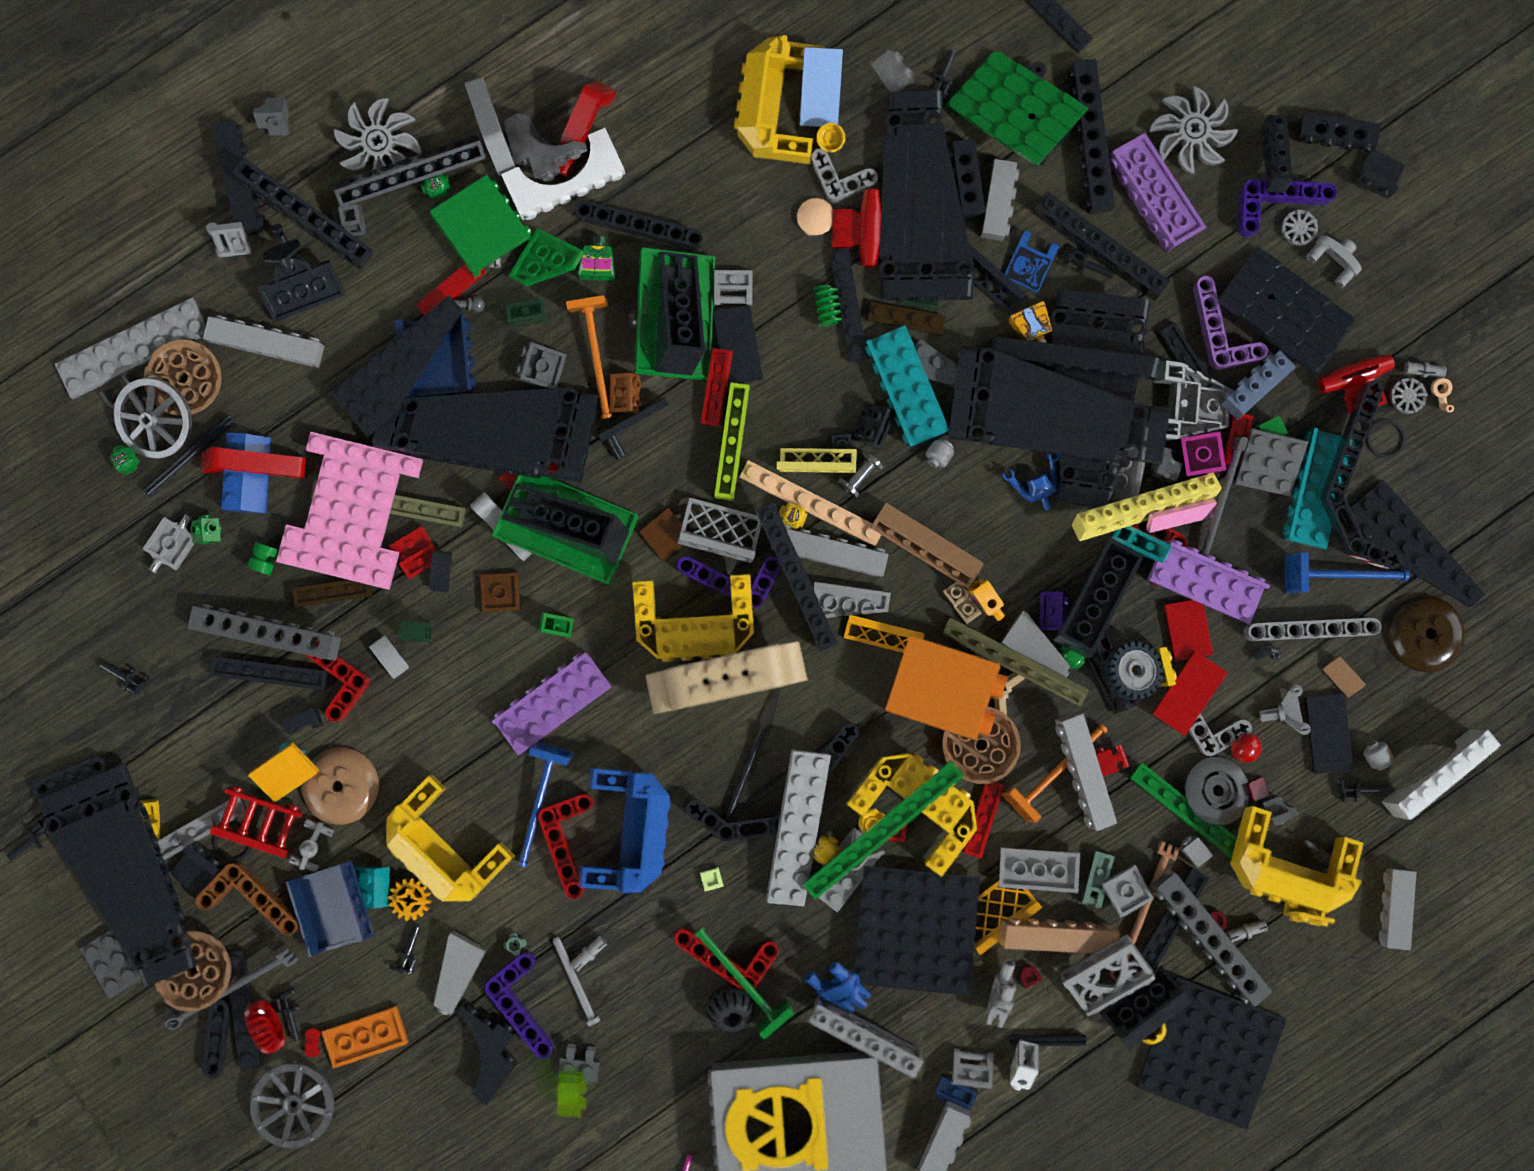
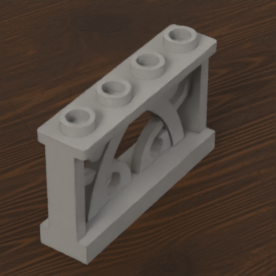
[1060,935,1155,1017]

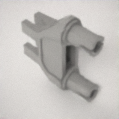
[987,959,1016,1028]

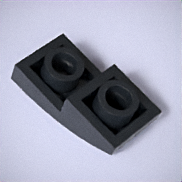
[831,433,852,474]
[429,550,452,593]

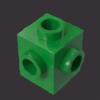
[191,515,221,544]

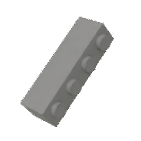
[981,159,1020,241]
[1379,868,1416,950]
[916,1100,972,1171]

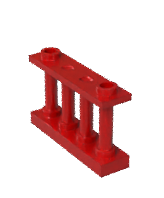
[209,785,303,858]

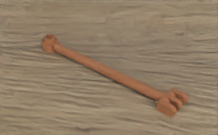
[1110,840,1180,981]

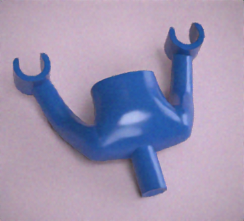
[1001,453,1059,511]

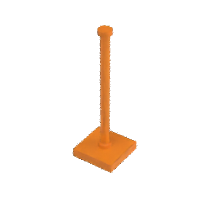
[566,295,612,419]
[1001,723,1108,823]

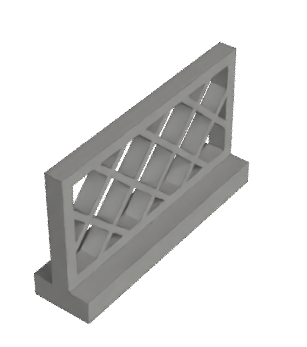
[677,498,761,563]

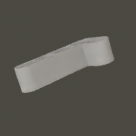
[470,492,531,561]

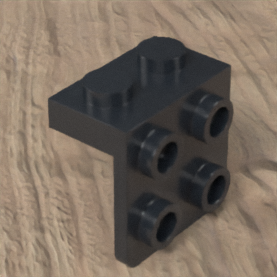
[1354,150,1404,199]
[171,843,225,896]

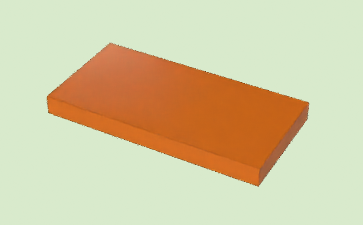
[321,1005,409,1069]

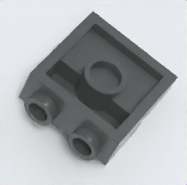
[515,342,567,389]

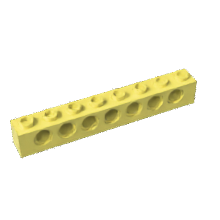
[1071,473,1222,541]

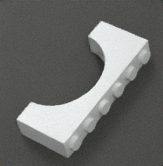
[501,128,625,220]
[1382,729,1501,820]

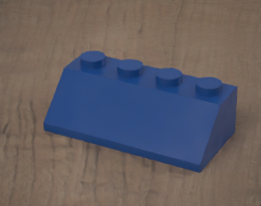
[221,433,272,514]

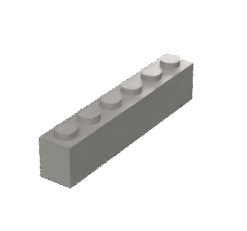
[203,315,324,368]
[771,525,889,578]
[1055,712,1117,831]

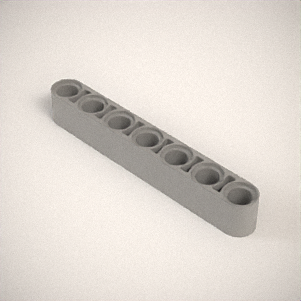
[1243,618,1381,641]

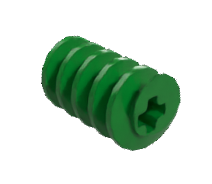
[813,285,842,327]

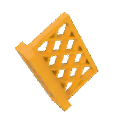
[974,881,1042,955]

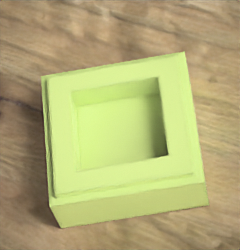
[700,867,724,891]

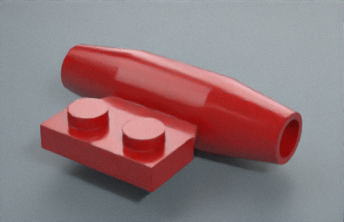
[832,189,881,268]
[1317,354,1395,416]

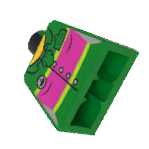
[578,236,616,281]

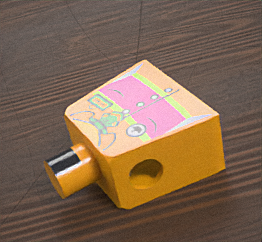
[965,578,1005,622]

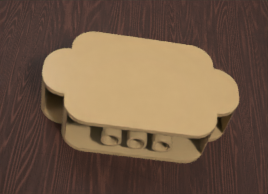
[645,642,808,714]

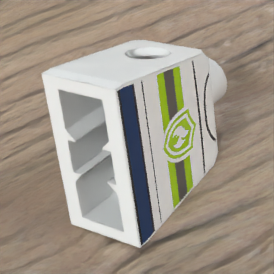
[1010,1040,1038,1090]

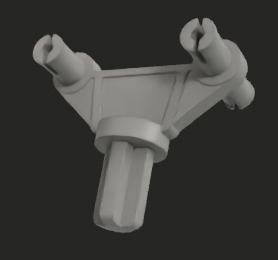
[1259,685,1310,735]
[289,819,335,872]

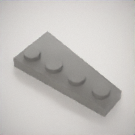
[814,581,891,618]

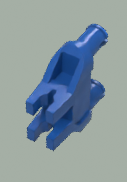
[804,961,871,1013]

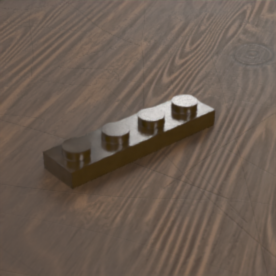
[868,302,946,336]
[292,580,372,608]

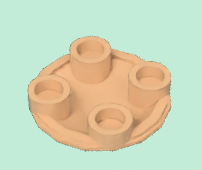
[797,198,833,235]

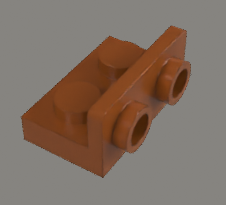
[610,373,641,413]

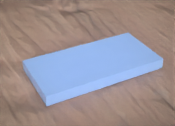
[800,47,843,127]

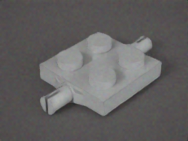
[143,514,194,573]

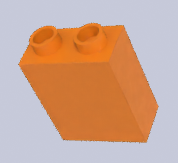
[885,636,1008,741]

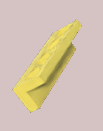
[777,448,857,473]

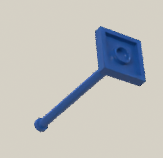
[1285,553,1410,594]
[516,742,574,867]

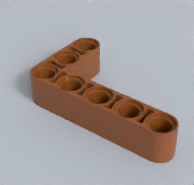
[196,862,300,935]

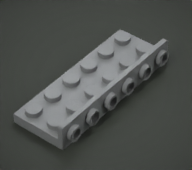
[810,996,924,1078]

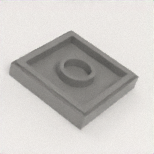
[1101,864,1154,918]

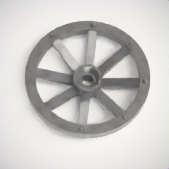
[114,378,192,458]
[250,1063,334,1148]

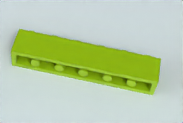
[715,382,750,501]

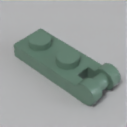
[1081,851,1115,908]

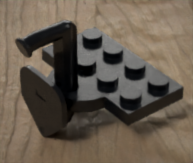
[257,224,346,322]

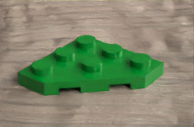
[508,228,584,287]

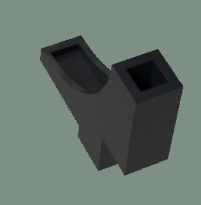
[457,1004,518,1105]

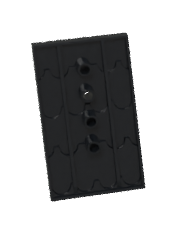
[1218,246,1355,377]

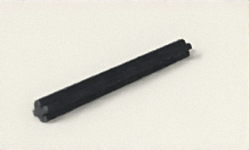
[143,415,235,496]

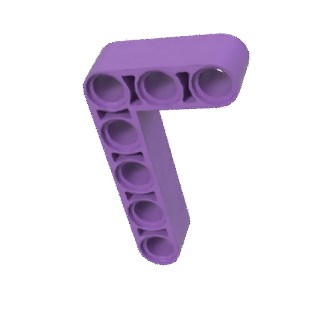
[1193,276,1268,370]

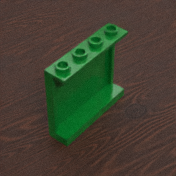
[430,175,532,278]

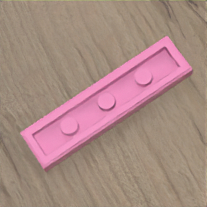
[1146,498,1217,533]

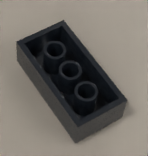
[1100,965,1191,1050]

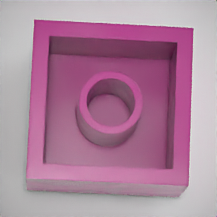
[1181,432,1226,477]

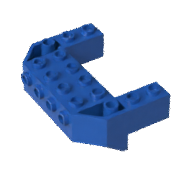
[578,768,670,893]

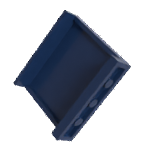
[395,313,476,398]
[286,861,375,957]

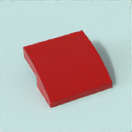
[389,525,437,579]

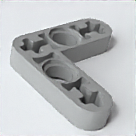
[811,149,878,202]
[1189,714,1252,756]

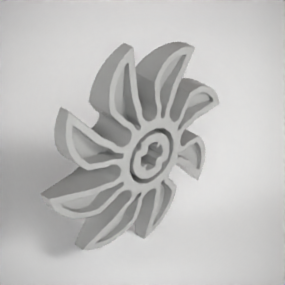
[1149,87,1238,174]
[334,98,421,171]

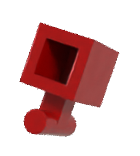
[1094,744,1129,777]

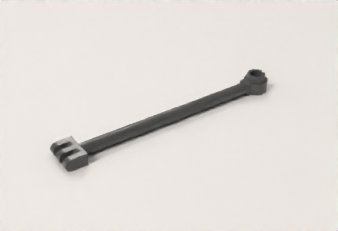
[1201,437,1248,556]
[165,946,298,1029]

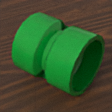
[246,542,279,576]

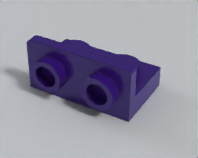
[1040,592,1071,631]

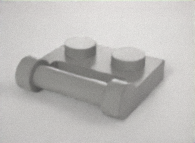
[206,222,251,257]
[714,270,752,305]
[952,1048,993,1089]

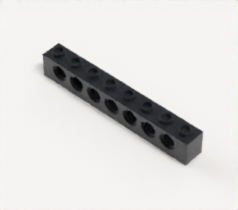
[1068,59,1115,214]
[332,135,486,208]
[232,158,373,271]
[1033,191,1170,301]
[755,502,838,652]

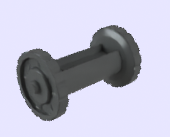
[838,451,883,498]

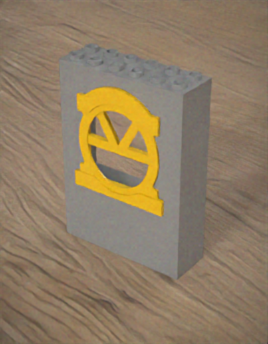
[708,1051,886,1171]

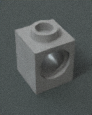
[1179,836,1213,868]

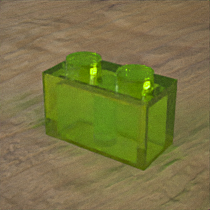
[557,1071,587,1118]

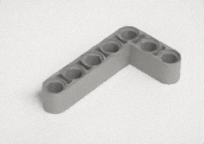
[464,76,516,176]

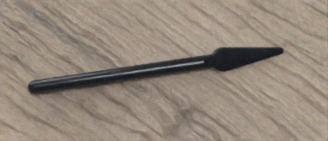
[725,688,780,819]

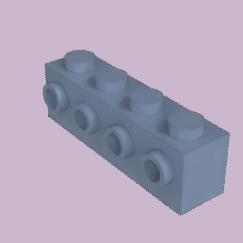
[1222,351,1296,420]

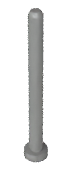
[553,937,600,1027]

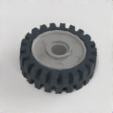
[1104,642,1164,700]

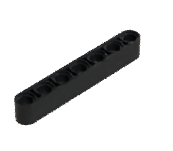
[575,201,703,251]

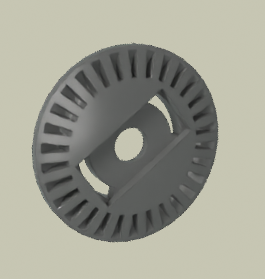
[1185,757,1250,825]

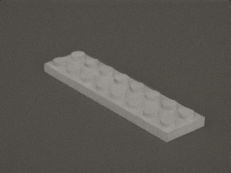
[55,298,207,399]
[766,749,831,906]

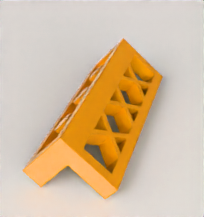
[843,615,924,653]

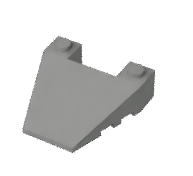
[1153,360,1231,441]

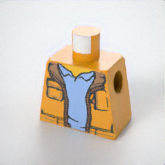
[1008,301,1052,343]

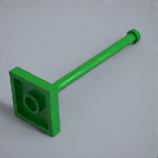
[694,926,794,1040]

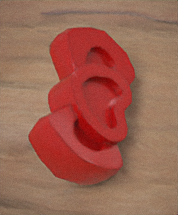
[304,1027,322,1058]

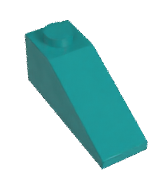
[1112,526,1172,564]

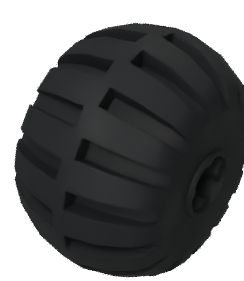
[706,985,755,1033]

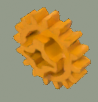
[388,878,432,921]

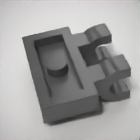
[558,1043,600,1082]

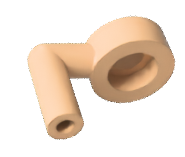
[1431,378,1454,412]

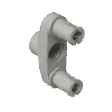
[1306,235,1361,288]

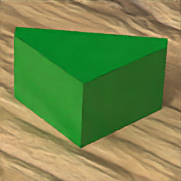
[538,612,574,638]

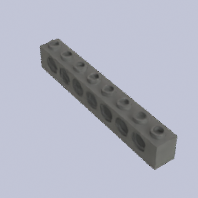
[187,604,341,661]
[1152,870,1272,1007]

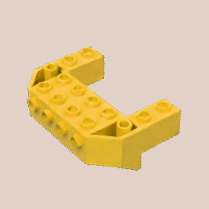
[734,35,825,164]
[633,573,754,662]
[846,753,977,877]
[386,775,515,901]
[1230,806,1364,915]

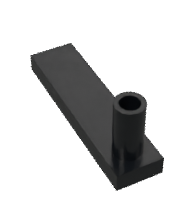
[599,398,669,460]

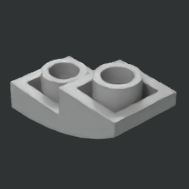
[369,635,409,679]

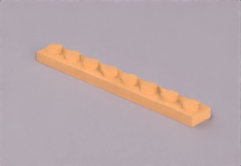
[739,460,881,547]

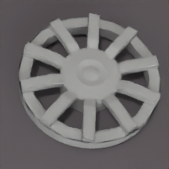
[1281,210,1318,246]
[1390,378,1427,414]

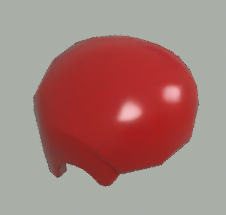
[1231,733,1262,763]

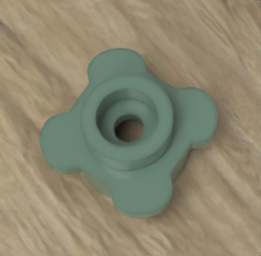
[503,932,527,956]

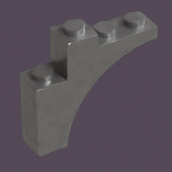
[503,113,587,181]

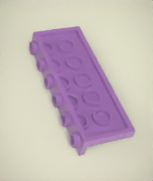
[1109,133,1206,252]
[1148,539,1270,624]
[492,652,612,755]

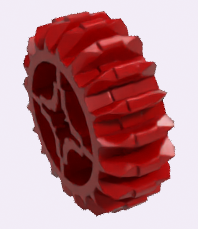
[245,1000,285,1054]

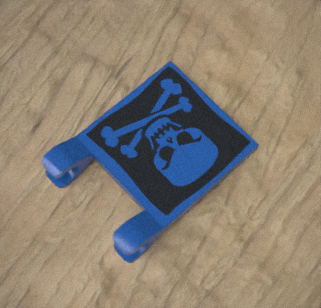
[1005,231,1059,293]

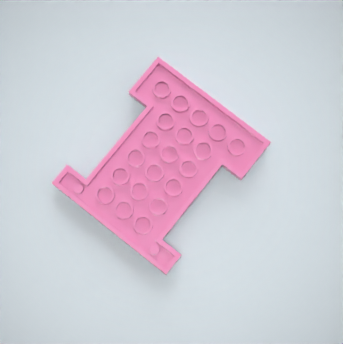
[276,432,423,590]

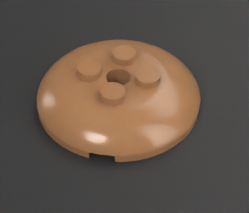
[144,340,222,416]
[943,707,1021,784]
[301,747,379,825]
[155,931,231,1011]

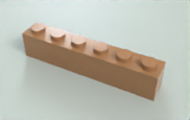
[870,503,984,588]
[999,917,1120,953]

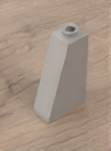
[1000,611,1070,678]
[434,931,487,1015]

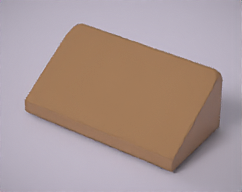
[1322,656,1366,698]

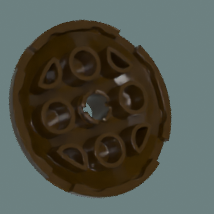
[1387,596,1465,672]

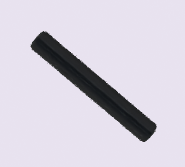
[1009,1034,1087,1047]

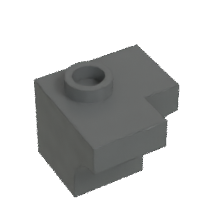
[253,97,289,136]
[332,204,367,236]
[1150,447,1183,484]
[1258,795,1298,826]

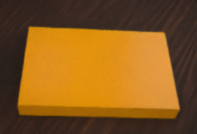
[248,742,319,802]

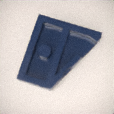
[934,1074,978,1112]

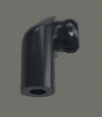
[1252,646,1282,661]

